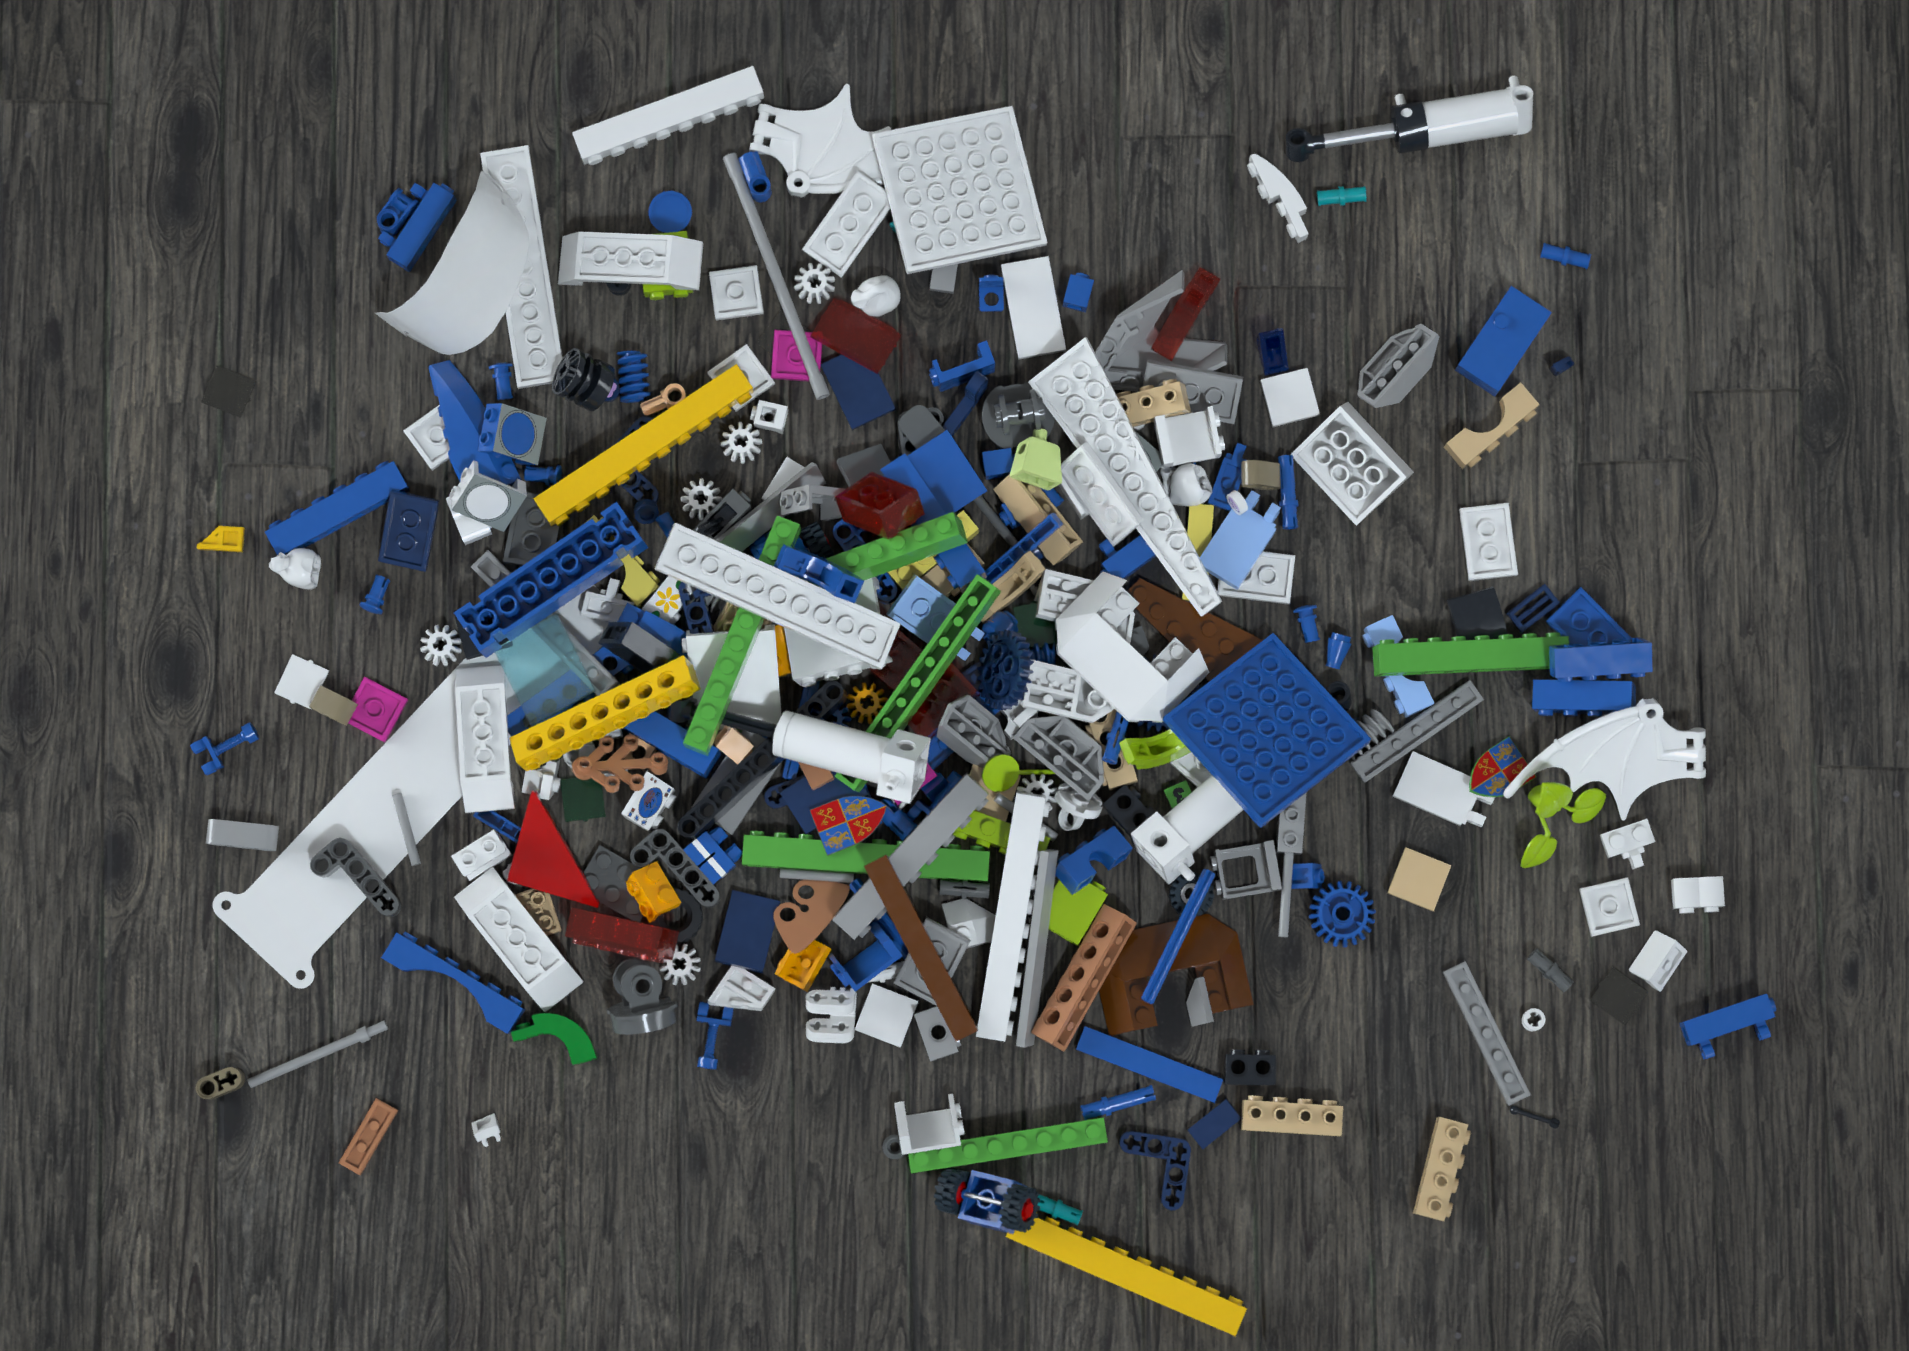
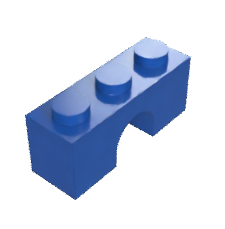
[1055,826,1133,895]

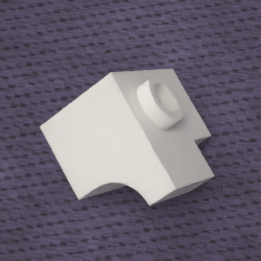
[1000,700,1038,740]
[522,759,561,800]

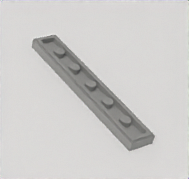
[715,462,826,552]
[1350,680,1484,783]
[1443,961,1531,1106]

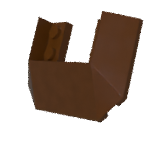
[1099,914,1254,1036]

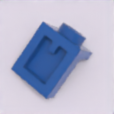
[1291,863,1324,889]

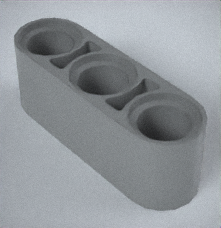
[205,819,279,851]

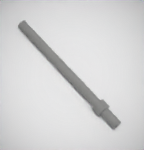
[247,1020,388,1088]

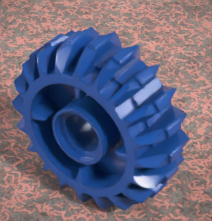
[1309,881,1376,947]

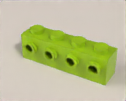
[953,810,1050,855]

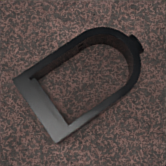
[598,622,681,674]

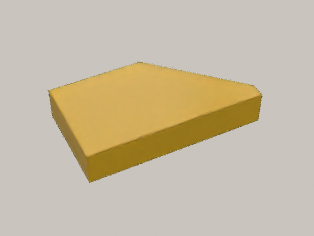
[197,526,245,553]

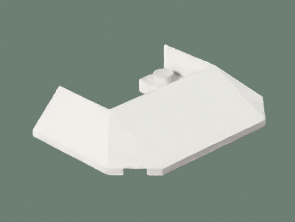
[1021,569,1135,723]
[1055,572,1209,722]

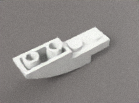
[1247,154,1308,243]

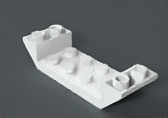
[558,232,703,290]
[455,665,515,813]
[454,866,584,1013]

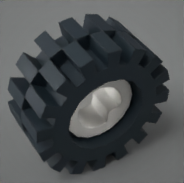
[1169,872,1214,917]

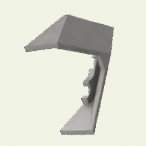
[1095,270,1227,392]

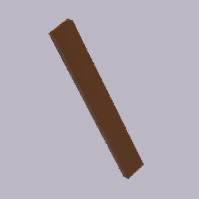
[864,854,978,1042]

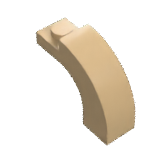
[981,550,1046,623]

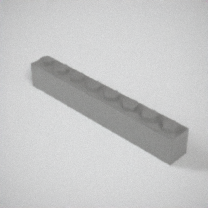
[832,773,989,940]

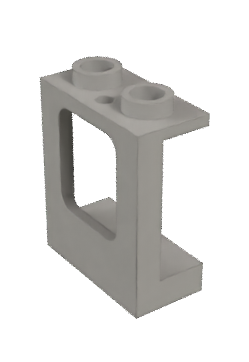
[780,485,857,521]
[1210,840,1282,900]

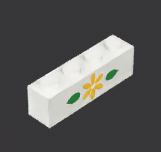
[642,576,697,625]

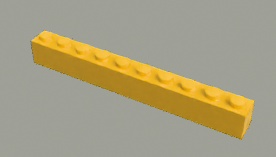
[533,364,754,527]
[1005,1213,1247,1336]

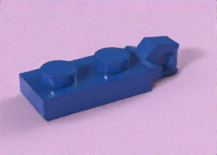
[1207,443,1247,512]

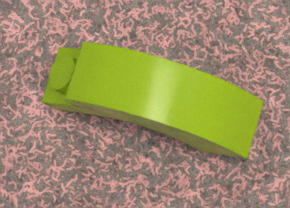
[1119,729,1191,770]

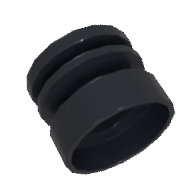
[552,348,615,411]

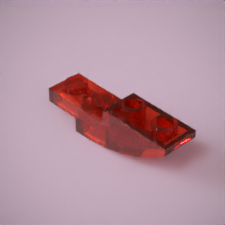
[1151,267,1221,361]

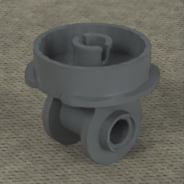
[982,382,1055,449]
[606,958,677,1035]

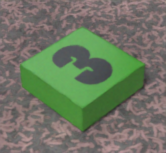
[1164,780,1192,809]

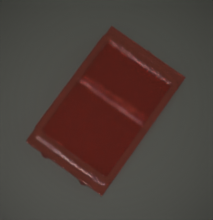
[811,298,901,374]

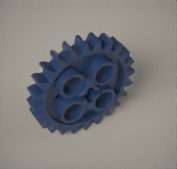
[977,630,1034,711]

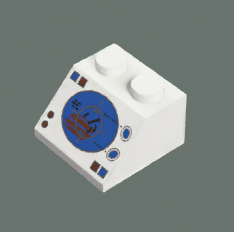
[621,771,676,832]

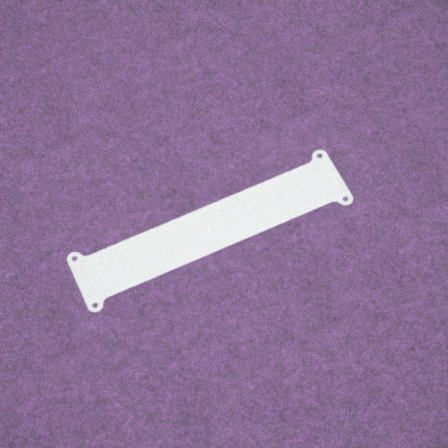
[213,585,609,989]

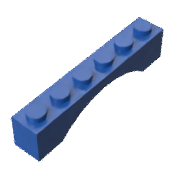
[381,932,525,1035]

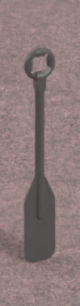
[899,405,1057,596]

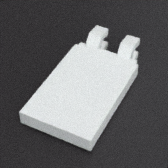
[1392,751,1495,827]

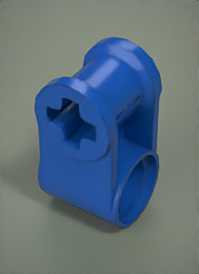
[377,188,419,236]

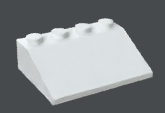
[1290,402,1414,525]

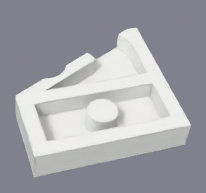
[708,966,775,1011]

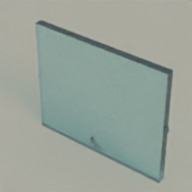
[495,614,595,726]

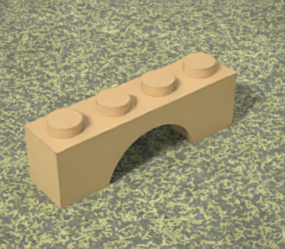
[1444,382,1540,469]

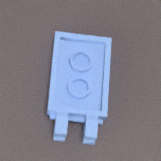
[1200,490,1281,590]
[886,574,985,661]

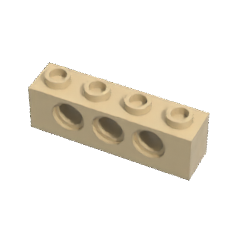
[1085,709,1138,790]

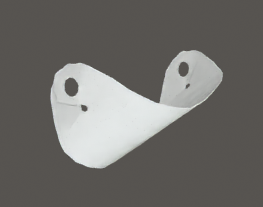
[375,171,529,355]

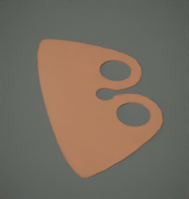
[774,880,850,954]

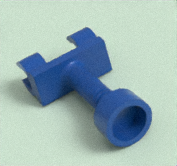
[190,722,259,775]
[907,771,962,820]
[697,1002,734,1070]

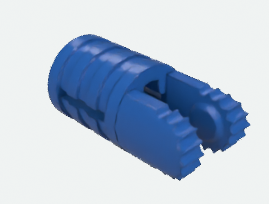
[881,798,918,841]

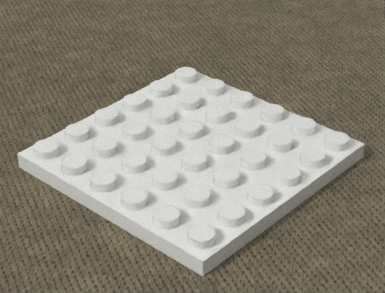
[872,106,1047,274]

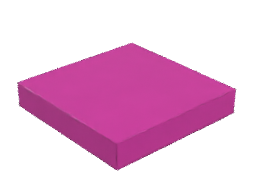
[771,330,823,381]
[348,677,408,743]

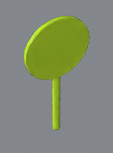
[982,754,1055,792]

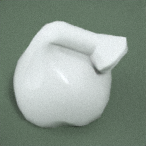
[851,275,900,317]
[1160,463,1212,506]
[269,548,321,590]

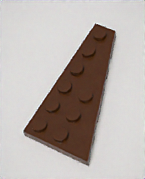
[1127,578,1263,682]

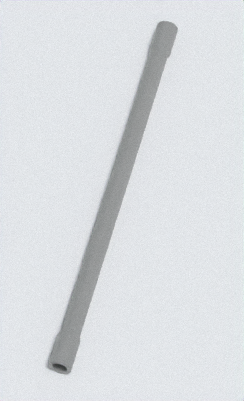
[723,153,830,400]

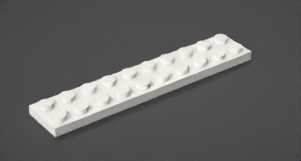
[480,145,562,389]
[655,523,900,669]

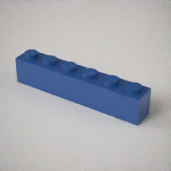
[880,454,987,593]
[265,461,410,556]

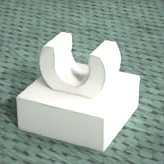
[471,1113,501,1147]

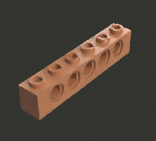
[1031,904,1137,1052]

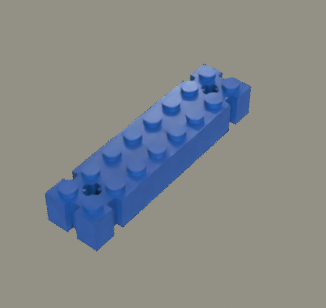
[454,502,648,658]

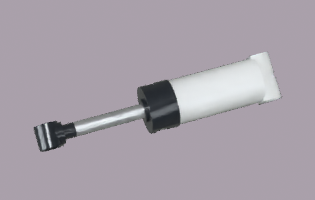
[1286,76,1533,162]

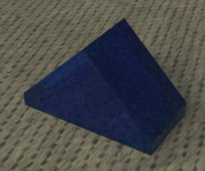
[1256,328,1289,375]

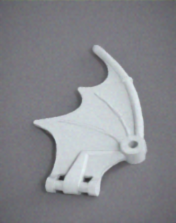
[749,84,891,198]
[1503,698,1706,820]

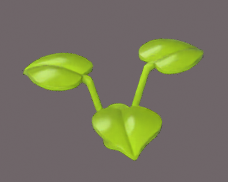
[1521,782,1606,868]

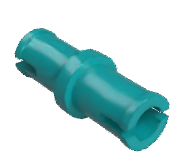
[1317,186,1367,206]
[1038,1194,1083,1226]

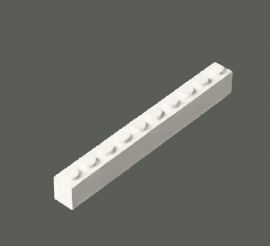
[976,791,1050,1042]

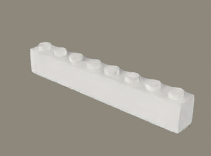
[572,66,764,165]

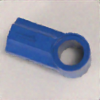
[738,151,772,202]

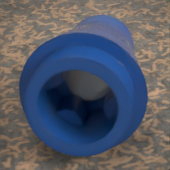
[1326,632,1352,670]

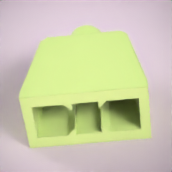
[1010,429,1062,491]

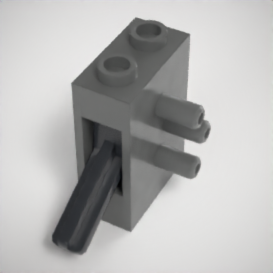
[693,489,752,540]

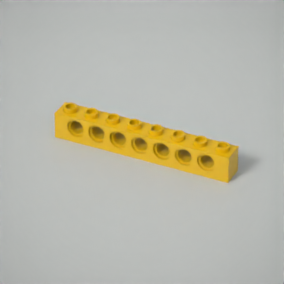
[509,655,701,772]

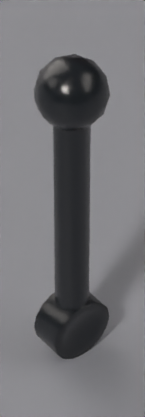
[1510,1105,1560,1129]

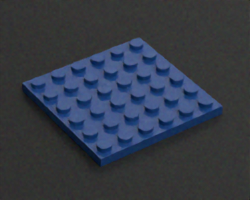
[1163,633,1371,828]

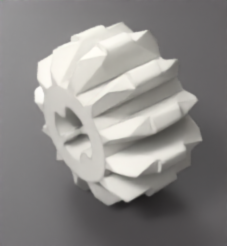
[794,263,835,304]
[721,422,762,464]
[681,479,722,521]
[420,625,462,666]
[1017,774,1057,811]
[659,944,701,985]

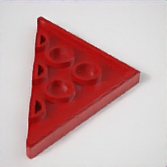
[507,790,600,908]

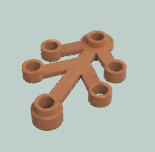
[572,734,668,793]

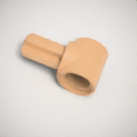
[640,383,687,416]

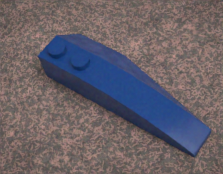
[429,360,521,487]

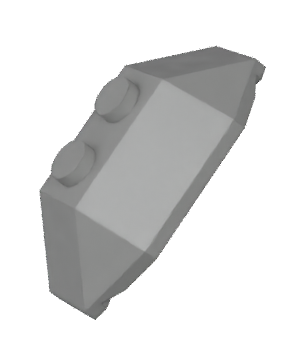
[1357,324,1439,408]
[937,695,1011,768]
[1013,715,1104,801]

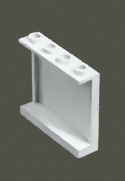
[784,577,893,687]
[682,624,781,730]

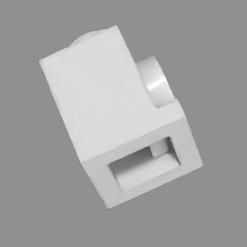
[750,400,788,434]

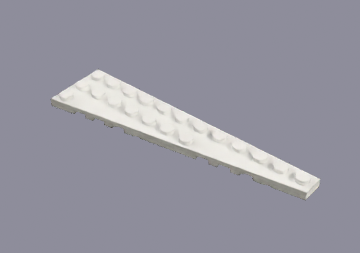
[1028,337,1222,617]

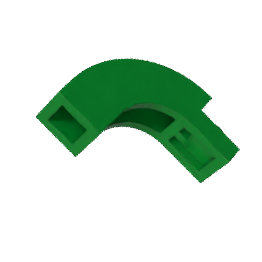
[511,1013,598,1066]

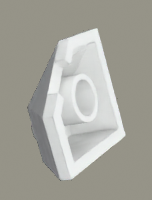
[942,898,996,948]

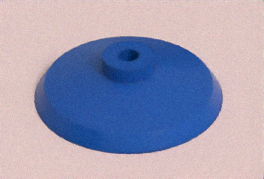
[648,191,692,233]

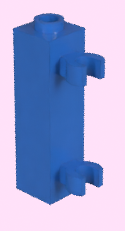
[378,183,457,273]
[1099,529,1187,579]
[1679,994,1776,1059]

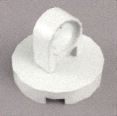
[1054,783,1103,831]

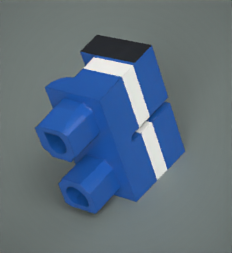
[683,826,743,886]

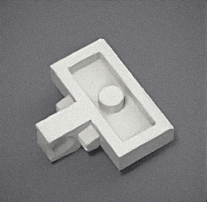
[580,578,634,622]
[1600,819,1655,869]

